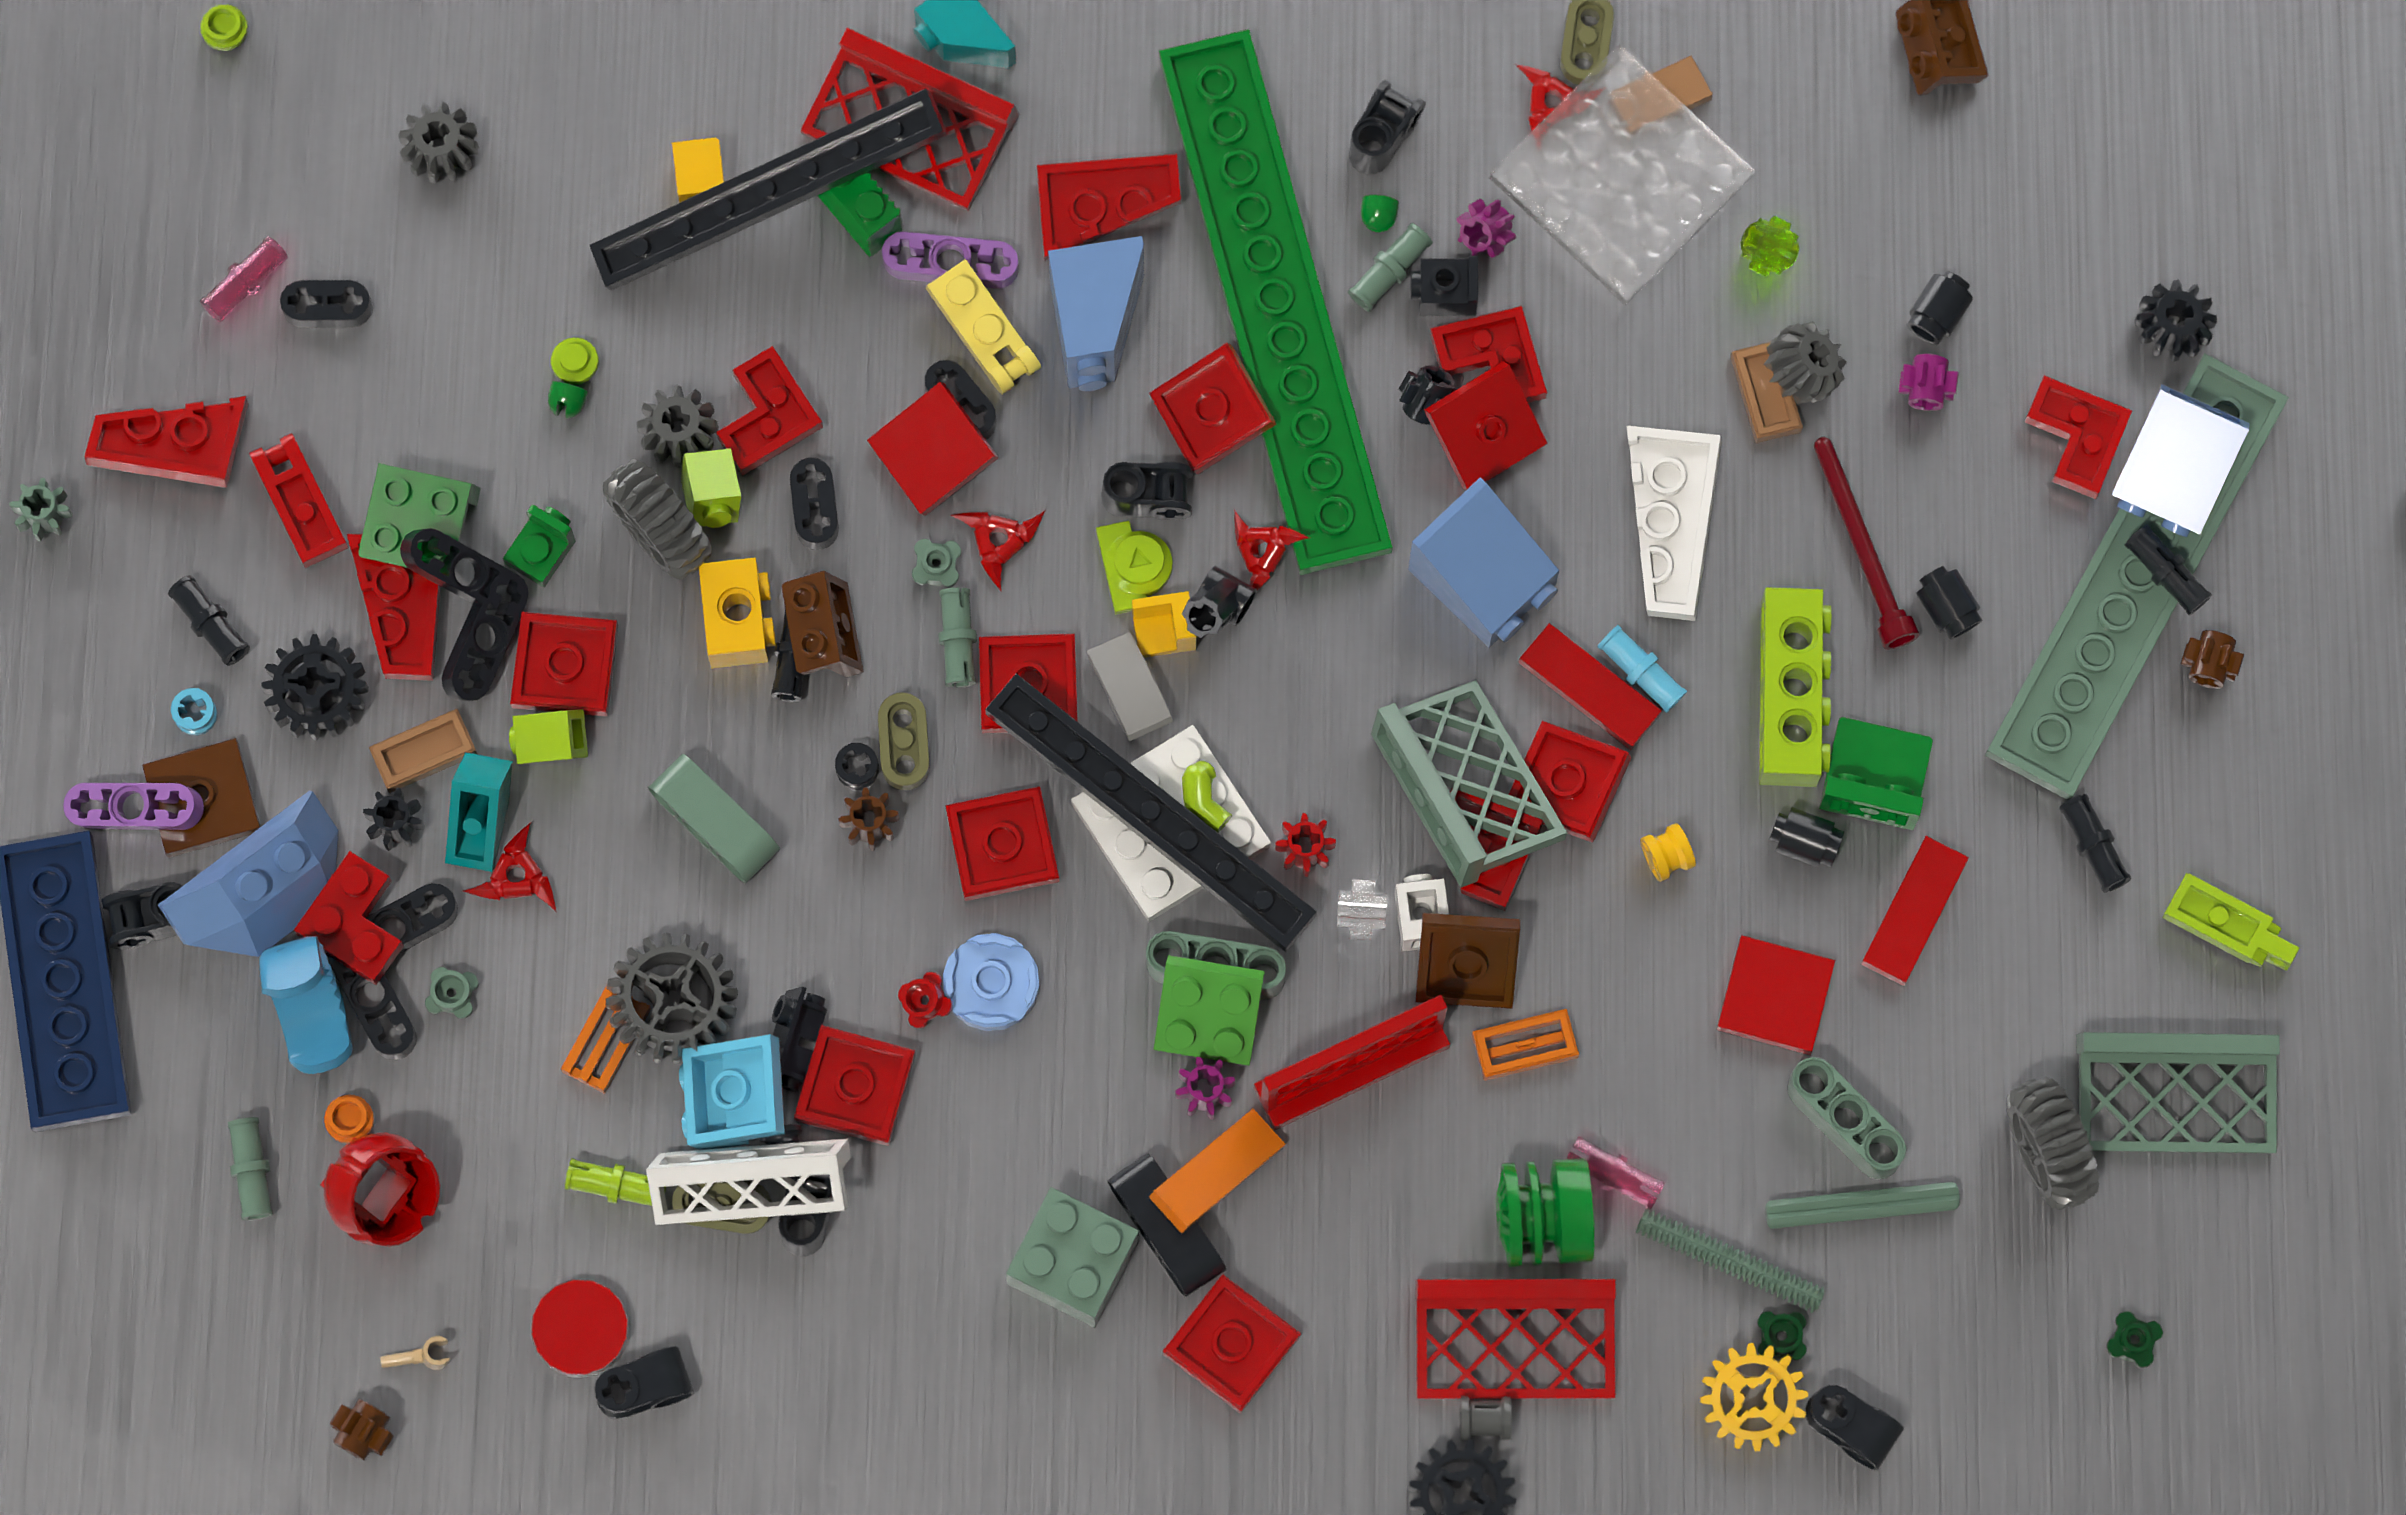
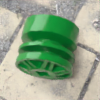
[1495,1158,1595,1267]

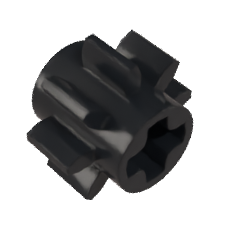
[1398,365,1457,425]
[363,788,425,851]

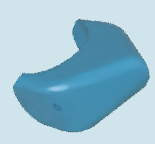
[259,937,353,1074]

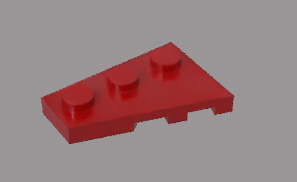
[1037,154,1181,261]
[84,396,248,488]
[347,534,441,681]

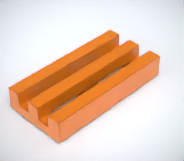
[561,985,651,1094]
[1472,1008,1579,1081]

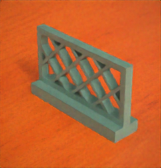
[1371,680,1567,888]
[2076,1032,2280,1153]

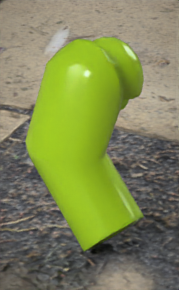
[1182,761,1232,833]

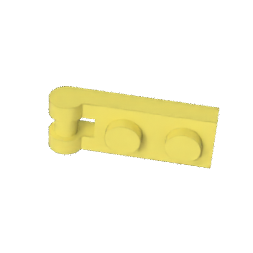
[925,259,1041,395]

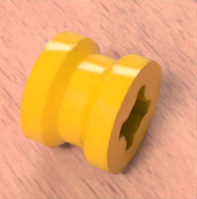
[1640,823,1696,882]

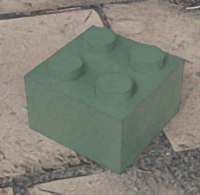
[1006,1187,1139,1328]

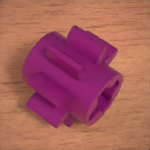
[1456,198,1516,258]
[1898,354,1959,411]
[1175,1056,1235,1120]

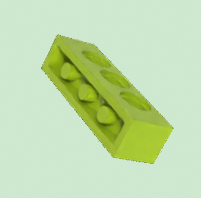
[1759,587,1831,787]

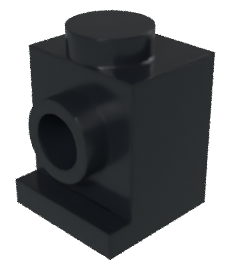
[1410,256,1478,316]

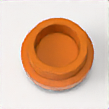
[324,1095,374,1144]

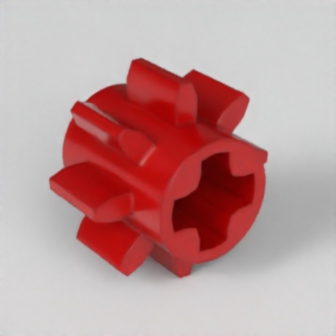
[1275,813,1336,877]

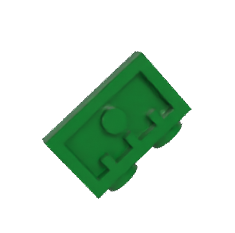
[358,463,481,568]
[1819,717,1933,830]

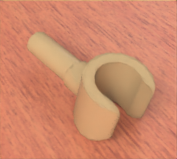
[381,1336,450,1370]

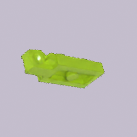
[2162,873,2299,971]

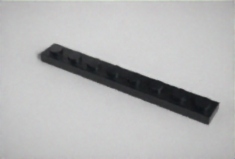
[589,89,948,291]
[985,674,1317,952]

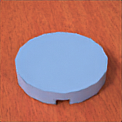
[943,933,1040,1031]

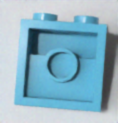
[679,1034,785,1150]

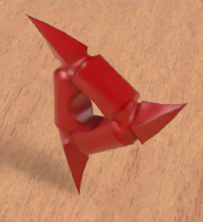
[1514,64,1605,151]
[1234,509,1309,590]
[950,511,1045,592]
[463,822,557,913]

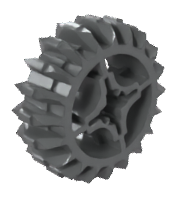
[603,459,712,580]
[605,933,738,1065]
[2006,1077,2099,1210]

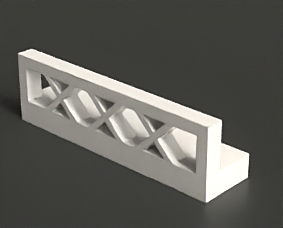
[646,1139,851,1225]

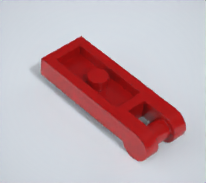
[249,433,348,568]

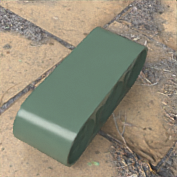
[648,754,780,884]
[1146,931,1286,1000]
[1787,1057,1906,1180]

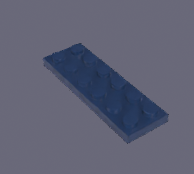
[0,831,132,1132]

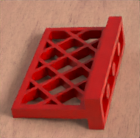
[800,28,1019,211]
[1253,995,1450,1131]
[1415,1279,1616,1399]

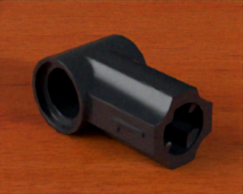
[1182,565,1257,638]

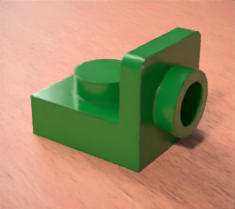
[503,504,576,588]

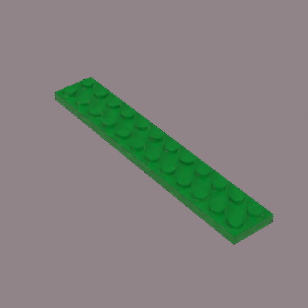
[1159,29,1393,575]

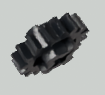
[261,634,369,741]
[1408,1439,1516,1515]

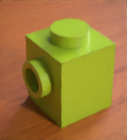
[681,449,741,528]
[509,709,588,764]

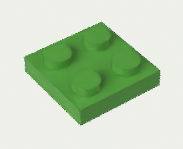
[1153,955,1265,1066]

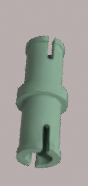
[1348,223,1433,312]
[938,587,977,688]
[227,1117,273,1220]

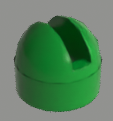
[1360,195,1399,233]
[548,381,588,419]

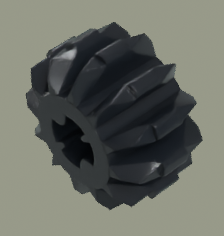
[2135,279,2217,362]

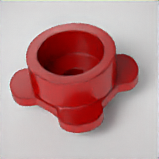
[898,972,953,1029]

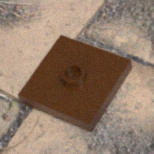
[142,738,261,858]
[1416,913,1520,1009]

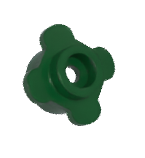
[1757,1311,1807,1361]
[2106,1311,2163,1368]

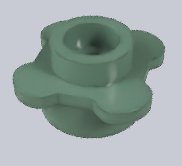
[912,539,961,587]
[425,967,478,1019]

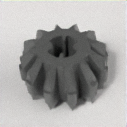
[398,101,479,184]
[1764,322,1847,405]
[637,384,719,468]

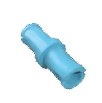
[1597,625,1687,713]

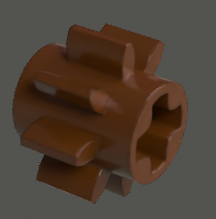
[2181,630,2244,689]
[838,787,899,851]
[329,1399,394,1461]

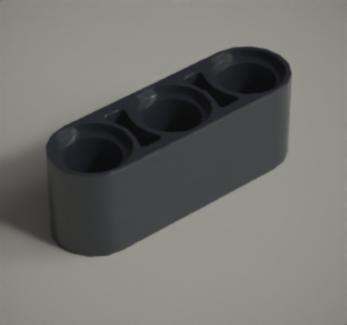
[1107,1153,1227,1297]

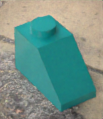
[913,0,1016,69]
[445,752,513,872]

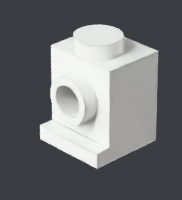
[1394,874,1449,952]

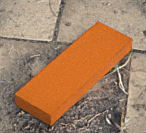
[1149,1109,1286,1233]

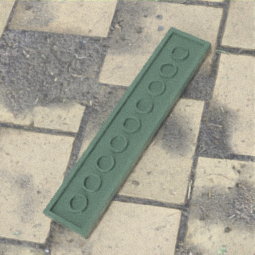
[1984,353,2289,800]

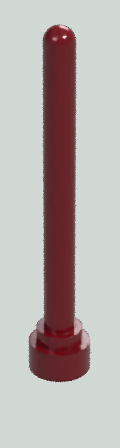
[1814,437,1920,650]

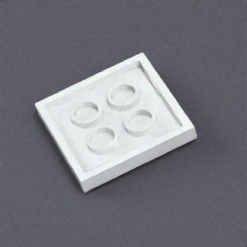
[1071,725,1271,923]

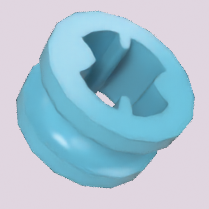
[171,688,217,736]

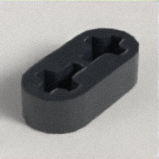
[280,280,373,328]
[925,360,997,440]
[790,457,839,550]

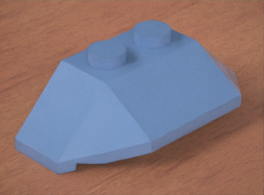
[158,791,338,957]

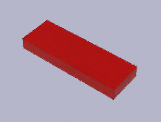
[1518,623,1662,751]
[1861,836,1969,986]

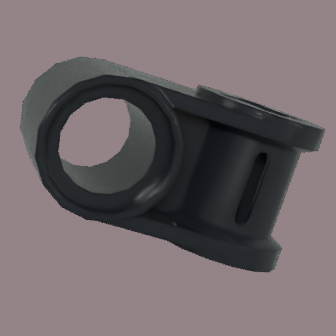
[1349,80,1426,174]
[1101,462,1193,520]
[102,882,183,950]
[779,1174,833,1257]
[594,1346,694,1420]
[1805,1385,1904,1471]

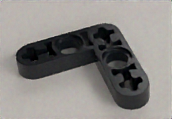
[400,528,529,701]
[325,883,458,1060]

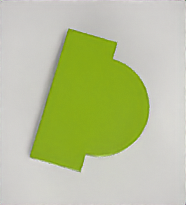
[1096,521,1172,615]

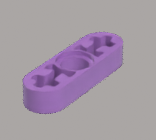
[882,232,1019,289]
[63,783,204,830]

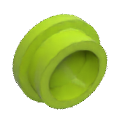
[200,5,248,51]
[551,338,599,385]

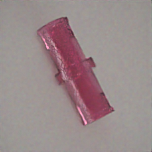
[200,236,288,322]
[1566,1135,1665,1210]

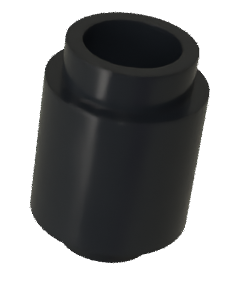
[1907,272,1973,345]
[1916,566,1983,640]
[1769,807,1845,868]

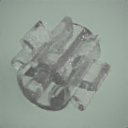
[1337,879,1387,941]

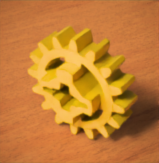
[1700,1343,1808,1451]

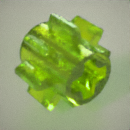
[1741,216,1799,277]

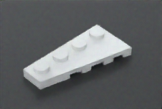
[1627,426,1722,621]

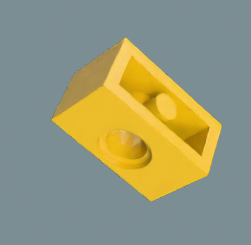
[699,557,776,669]

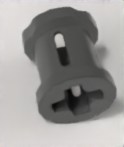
[1459,1396,1512,1441]

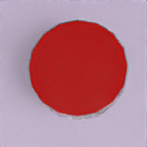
[530,1279,630,1378]

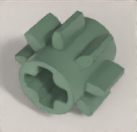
[9,478,73,541]

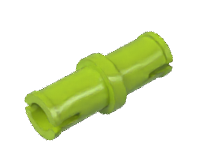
[564,1158,667,1206]

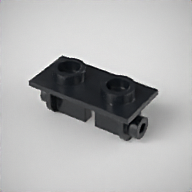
[772,987,827,1092]

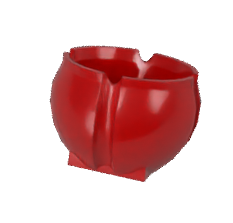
[320,1133,440,1246]

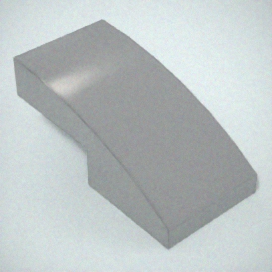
[1086,632,1173,741]

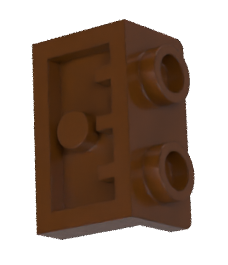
[1896,0,1989,95]
[782,571,864,678]

